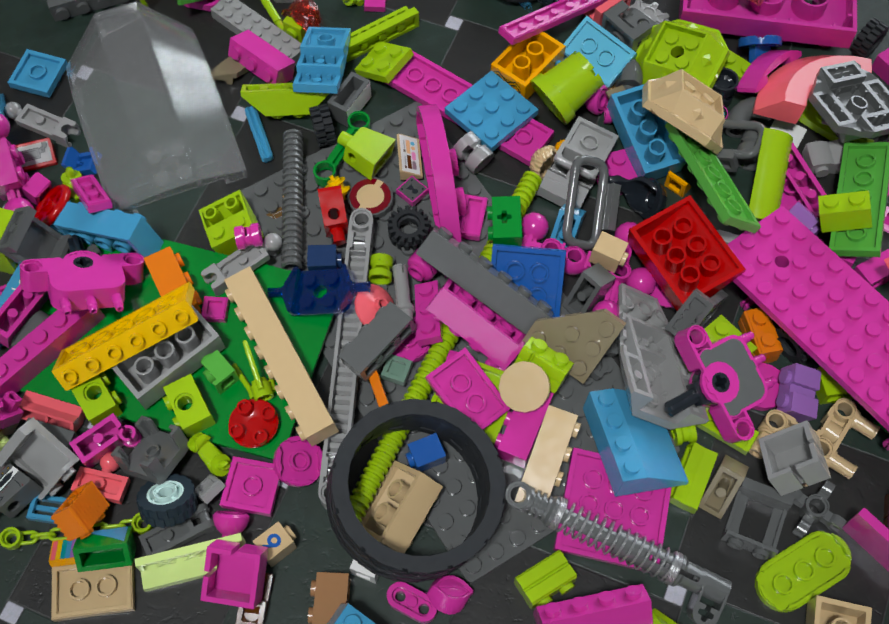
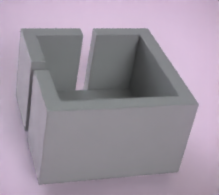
[758,420,831,496]

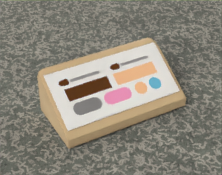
[397,134,423,180]

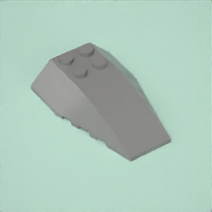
[617,283,709,429]

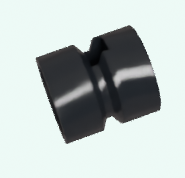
[712,67,739,107]

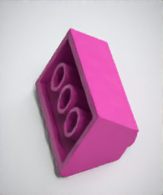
[426,278,526,370]
[533,584,653,624]

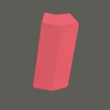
[19,390,86,432]

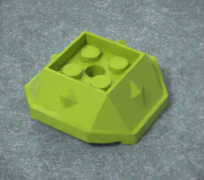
[634,19,730,89]

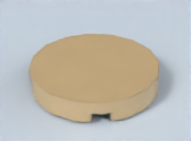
[499,361,551,413]

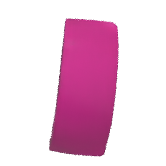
[427,575,473,615]

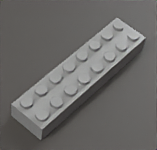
[210,0,301,65]

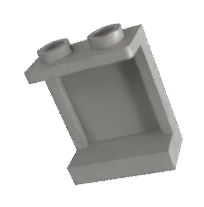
[0,417,80,501]

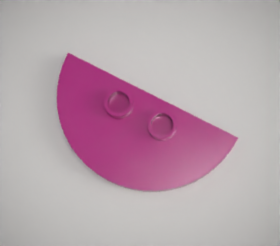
[416,104,467,278]

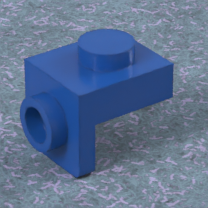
[61,147,103,176]

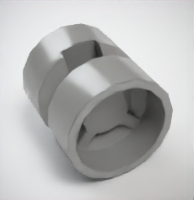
[452,131,494,174]

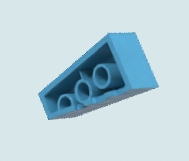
[53,202,164,264]

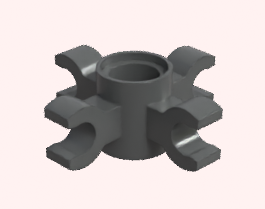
[788,480,847,539]

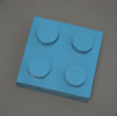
[8,49,68,98]

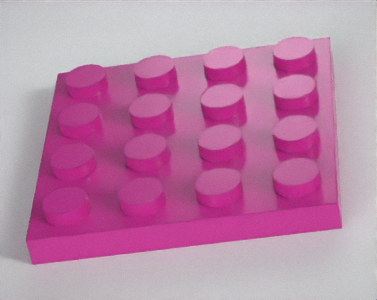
[553,447,672,574]

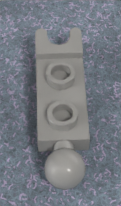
[4,102,81,147]
[201,233,282,296]

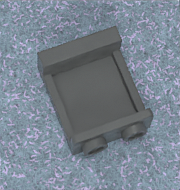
[0,206,72,265]

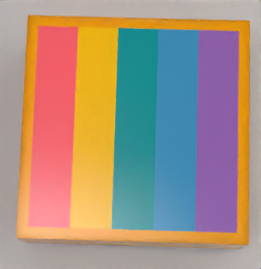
[49,538,77,567]

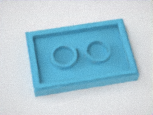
[564,15,637,89]

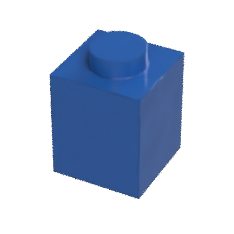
[405,433,446,472]

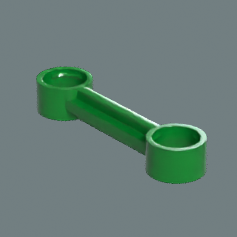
[313,111,371,187]

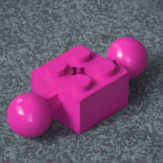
[0,114,34,211]

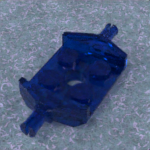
[267,264,371,316]

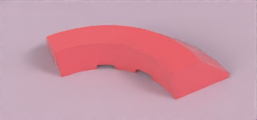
[753,55,872,124]

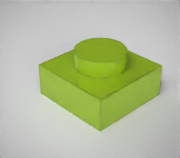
[282,16,306,43]

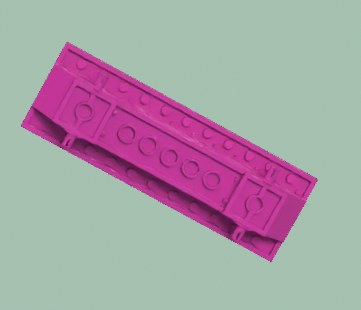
[727,206,889,450]

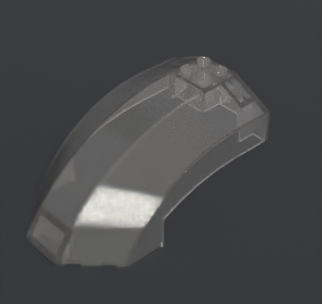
[66,1,248,214]

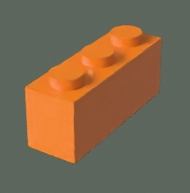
[144,246,203,314]

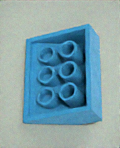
[583,388,689,497]

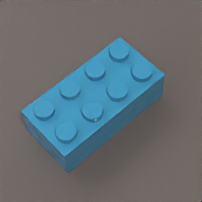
[607,84,686,179]

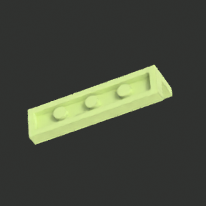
[135,533,246,592]

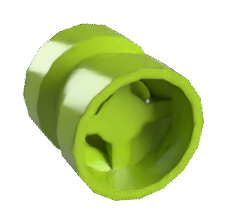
[368,253,394,285]

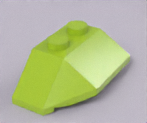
[240,83,329,119]

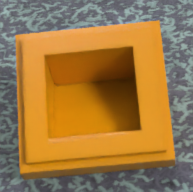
[664,171,691,197]

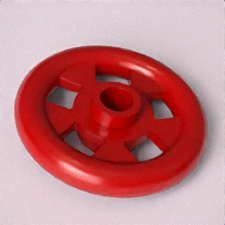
[34,184,71,226]

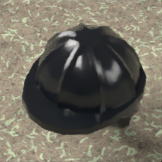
[608,175,667,219]

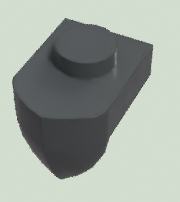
[615,59,643,90]

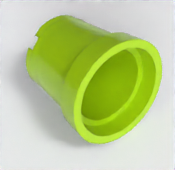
[530,51,604,125]

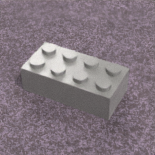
[111,305,226,410]

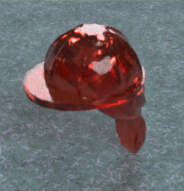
[281,0,322,31]

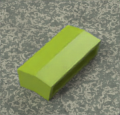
[669,442,718,514]

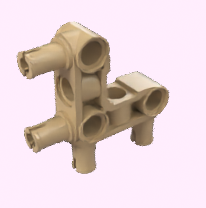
[749,398,880,487]

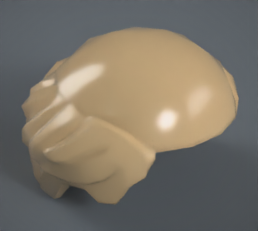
[529,145,557,180]

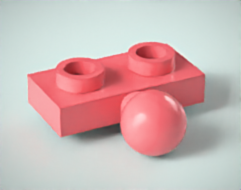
[70,452,131,505]

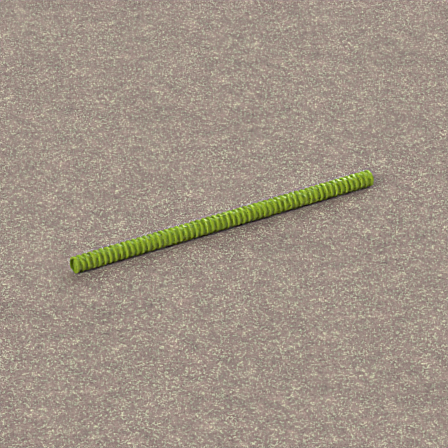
[349,171,542,523]

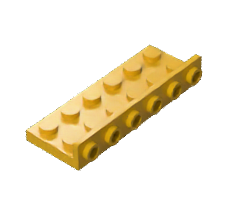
[51,281,198,391]

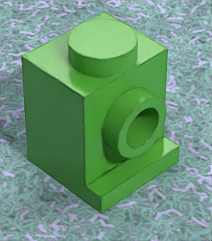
[200,350,240,395]

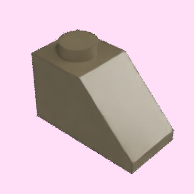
[699,454,749,519]

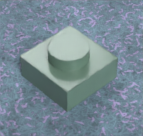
[381,354,413,386]

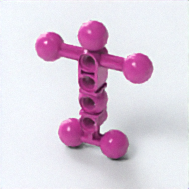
[521,212,656,316]

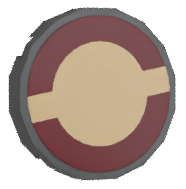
[348,177,393,220]

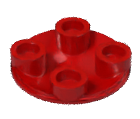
[228,399,279,448]

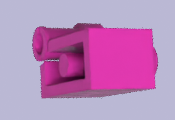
[69,413,143,468]

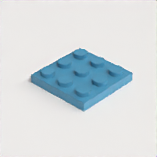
[445,71,539,152]

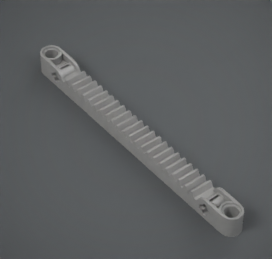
[318,208,375,510]

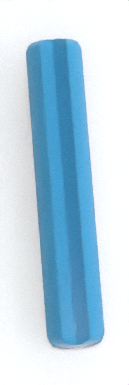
[245,106,274,163]

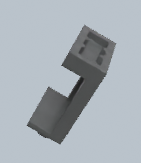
[665,288,729,339]
[721,477,795,560]

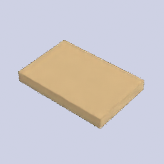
[51,559,135,622]

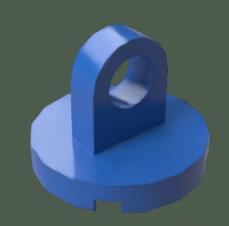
[738,35,782,63]

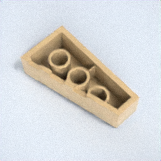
[514,405,581,502]

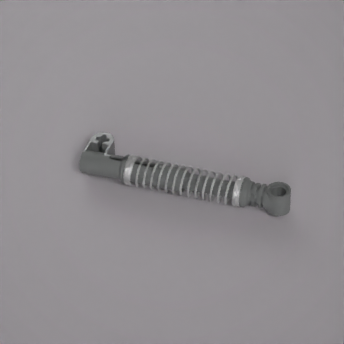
[505,481,732,624]

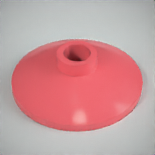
[354,284,394,325]

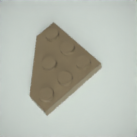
[522,309,627,384]

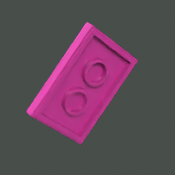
[424,347,511,430]

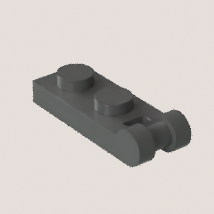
[138,503,216,556]

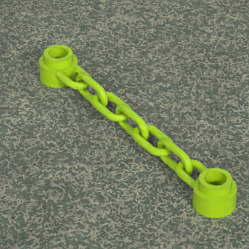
[0,513,154,550]

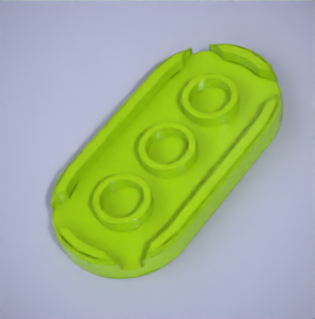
[755,531,852,612]

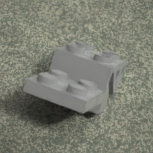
[537,116,619,209]

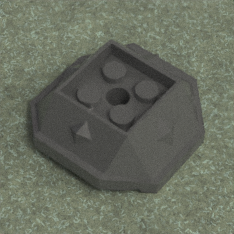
[808,60,889,143]

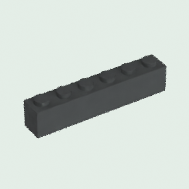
[415,225,553,334]

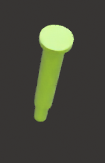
[260,0,284,31]

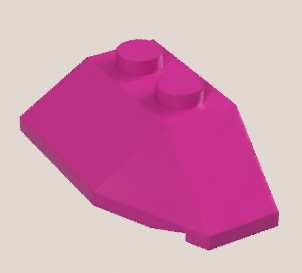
[780,142,827,218]

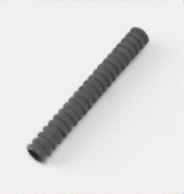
[281,129,303,271]

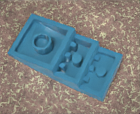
[293,27,351,94]

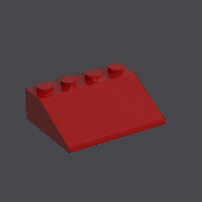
[627,195,746,311]

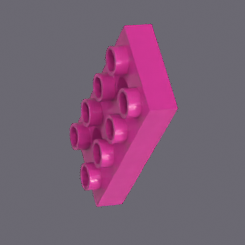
[679,0,857,49]

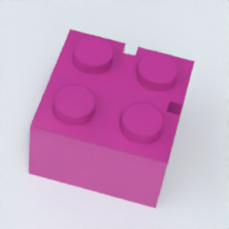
[200,539,269,609]

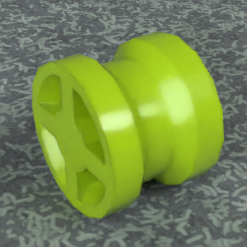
[670,425,697,446]

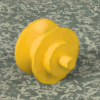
[325,175,350,200]

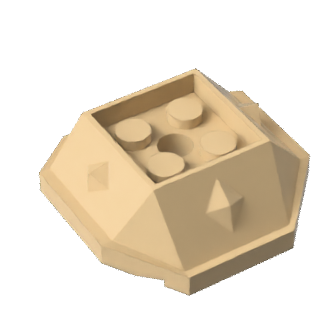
[642,69,725,155]

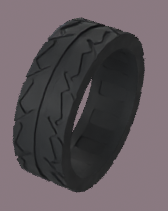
[325,399,506,583]

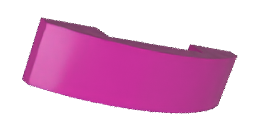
[737,50,802,93]

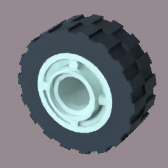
[136,474,198,528]

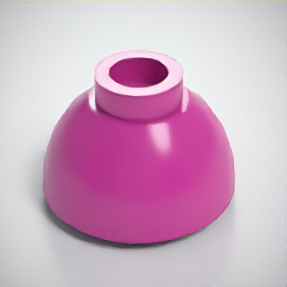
[584,85,609,115]
[213,511,250,537]

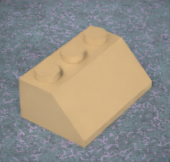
[361,460,443,554]

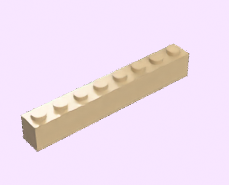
[224,266,339,446]

